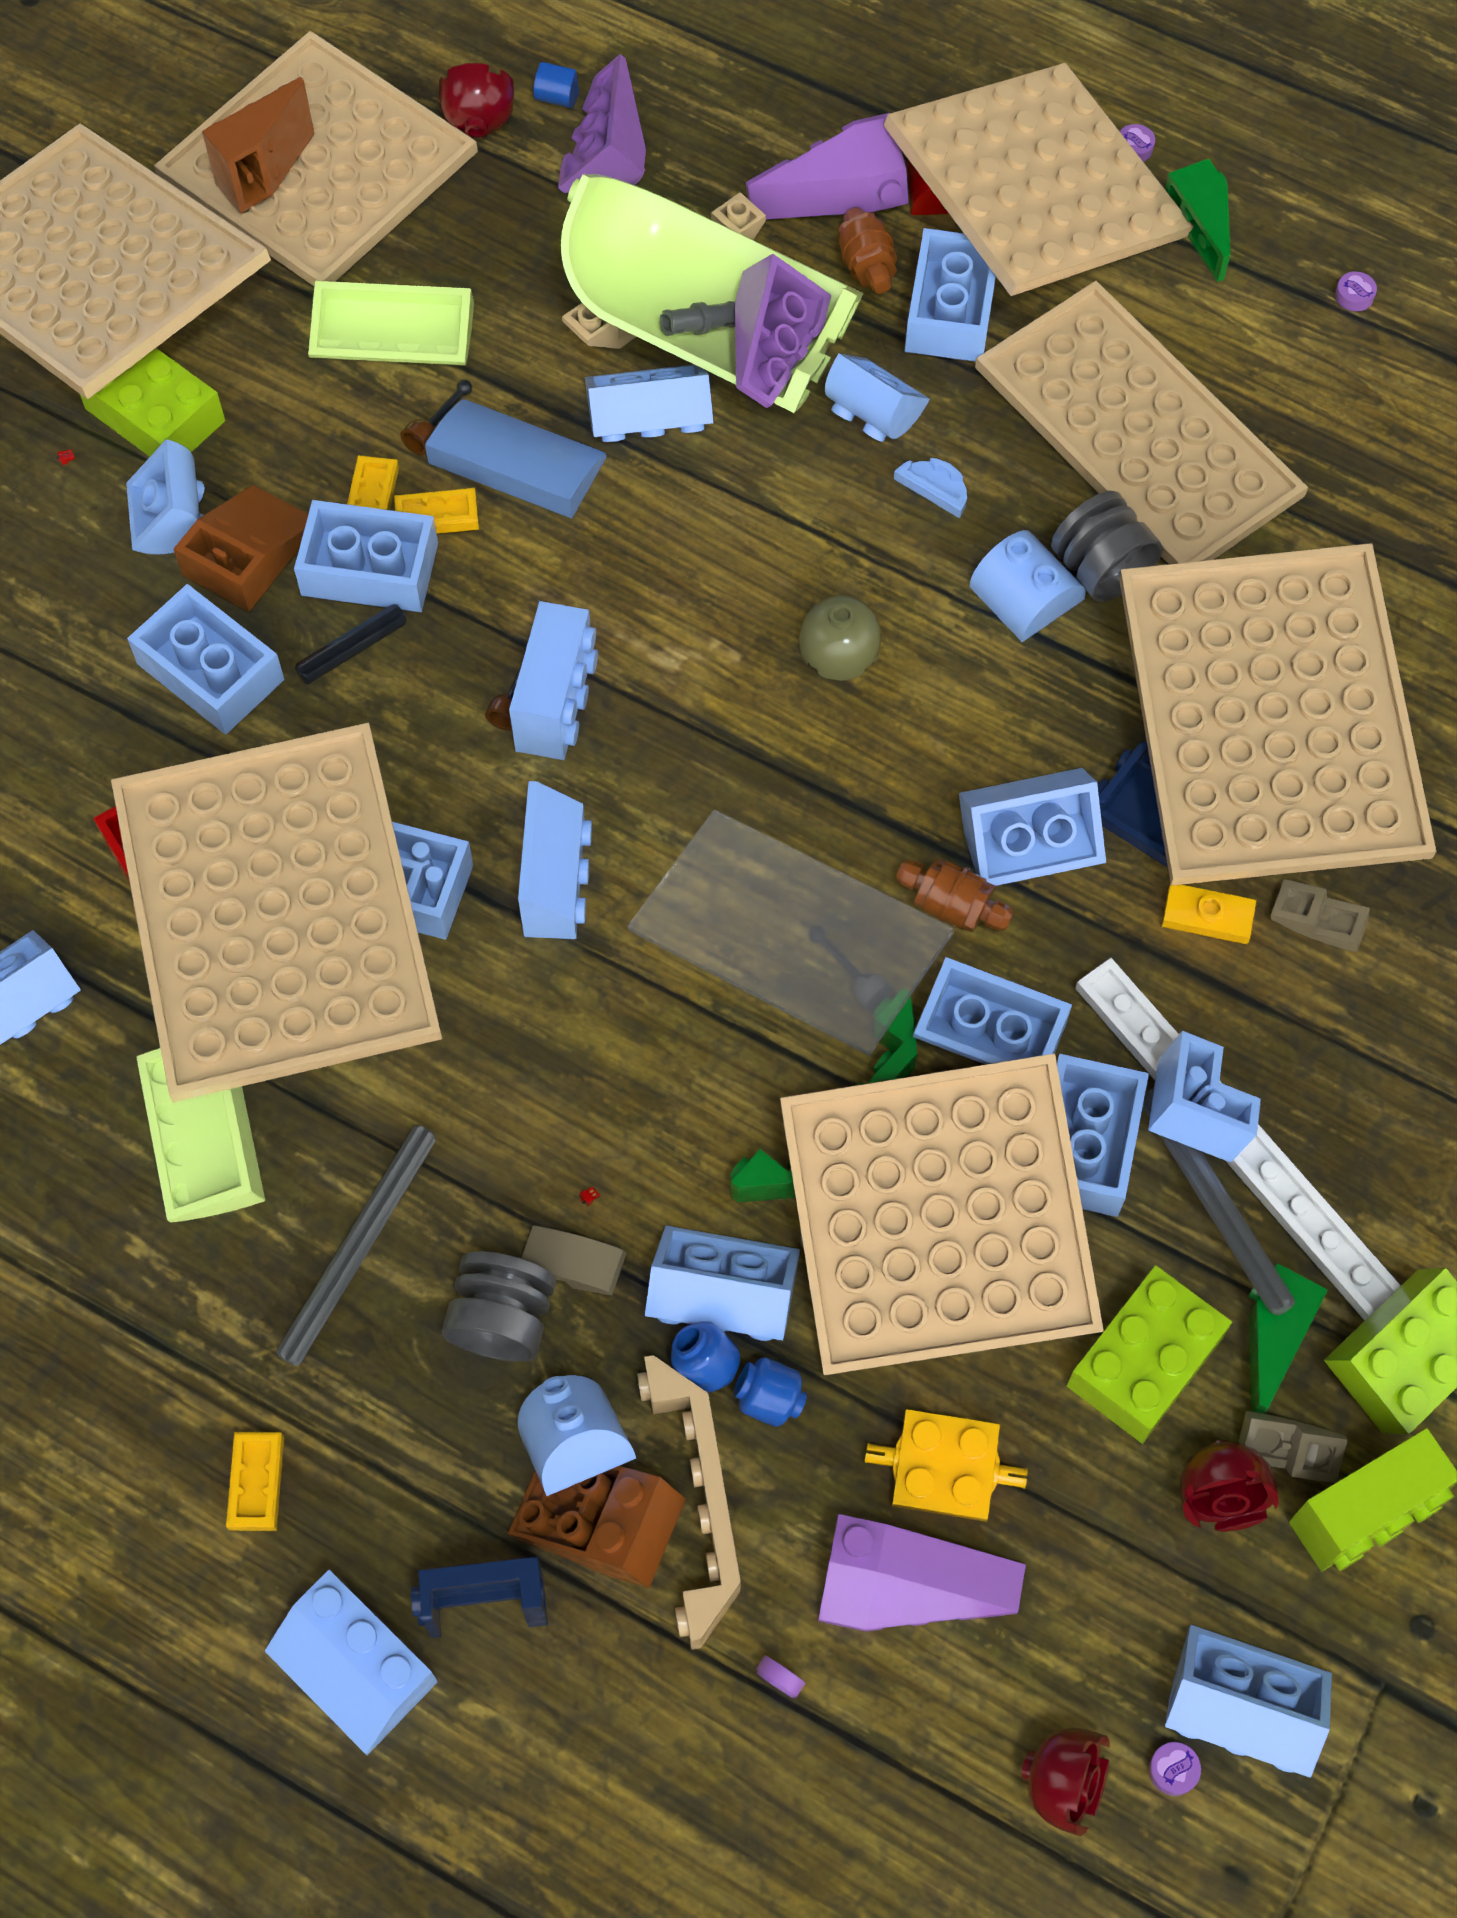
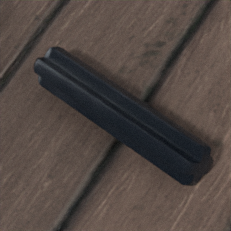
[295,604,406,684]

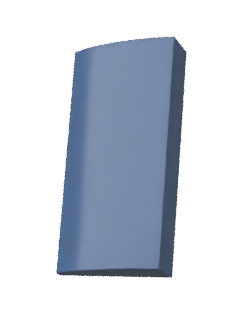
[425,399,606,519]

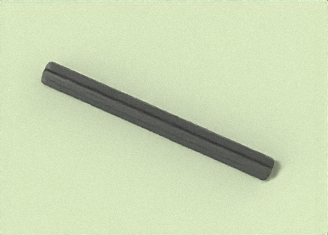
[1142,1088,1295,1316]
[277,1125,436,1366]

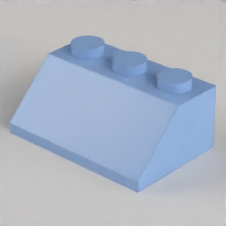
[585,364,713,442]
[959,768,1106,886]
[518,781,592,939]
[0,930,81,1044]
[913,957,1072,1065]
[645,1226,800,1341]
[265,1570,437,1755]
[1165,1624,1332,1778]

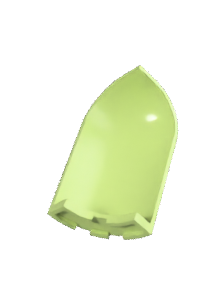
[561,174,863,413]

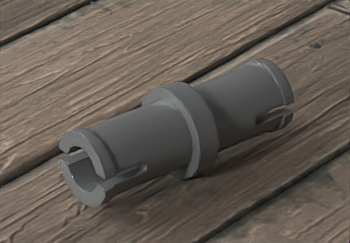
[660,301,735,336]

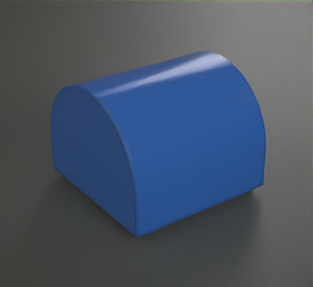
[534,62,579,108]

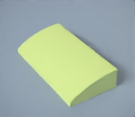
[308,281,474,365]
[136,1048,265,1222]

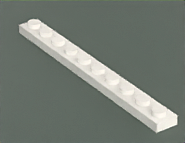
[1075,958,1401,1320]

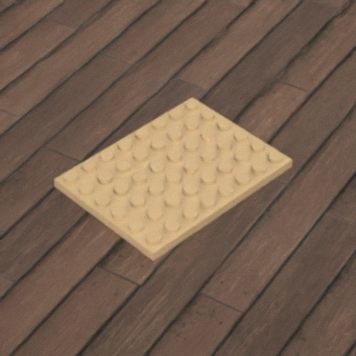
[0,123,271,399]
[1119,543,1436,886]
[111,723,442,1102]

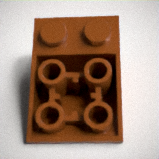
[202,76,315,213]
[173,485,308,612]
[508,1466,686,1588]

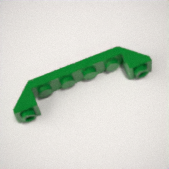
[730,990,918,1202]

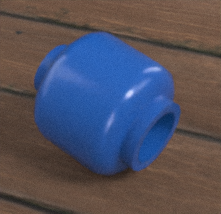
[670,1322,740,1393]
[733,1357,807,1427]

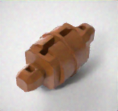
[838,206,897,294]
[896,858,1014,932]

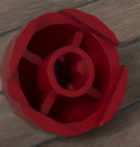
[439,63,514,138]
[1180,1440,1279,1532]
[1022,1727,1110,1836]

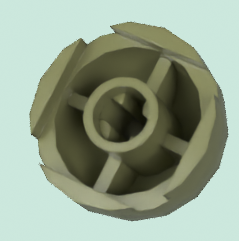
[799,595,882,681]

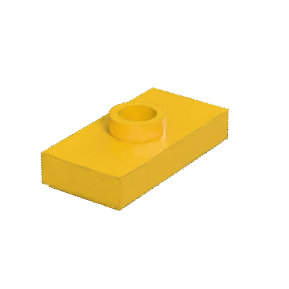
[347,455,399,510]
[394,488,479,534]
[1161,883,1256,944]
[226,1432,284,1531]

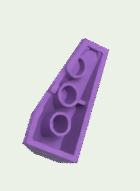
[558,54,646,193]
[746,113,909,219]
[735,254,831,408]
[818,1514,1026,1632]

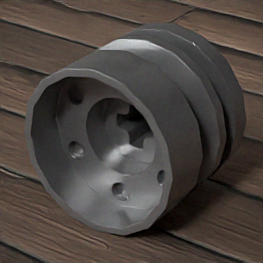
[1051,491,1163,602]
[442,1251,556,1362]

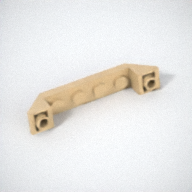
[562,192,766,349]
[637,1355,741,1650]

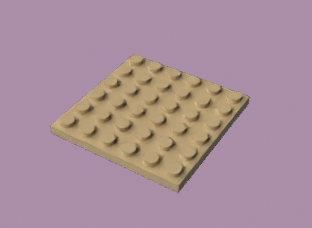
[154,31,478,287]
[883,63,1193,296]
[780,1054,1104,1375]

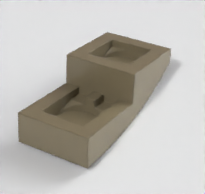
[1271,879,1370,953]
[521,1225,627,1295]
[1238,1411,1348,1483]

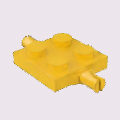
[865,1409,1028,1522]

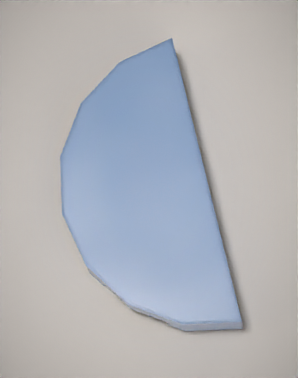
[894,458,967,519]

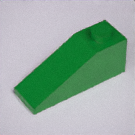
[1165,158,1231,282]
[1248,1263,1328,1414]

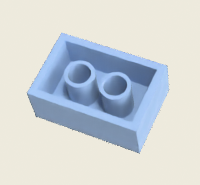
[905,228,996,361]
[294,500,438,612]
[127,584,285,735]
[509,601,598,760]
[1057,1054,1149,1217]

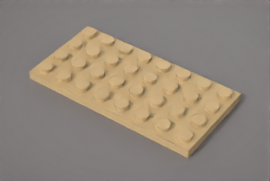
[975,281,1308,564]

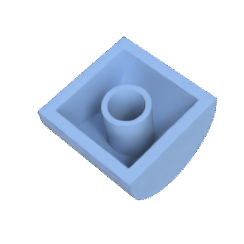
[825,353,930,442]
[126,439,204,554]
[969,530,1086,642]
[518,1375,636,1496]

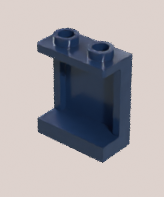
[1097,740,1168,868]
[411,1557,548,1638]

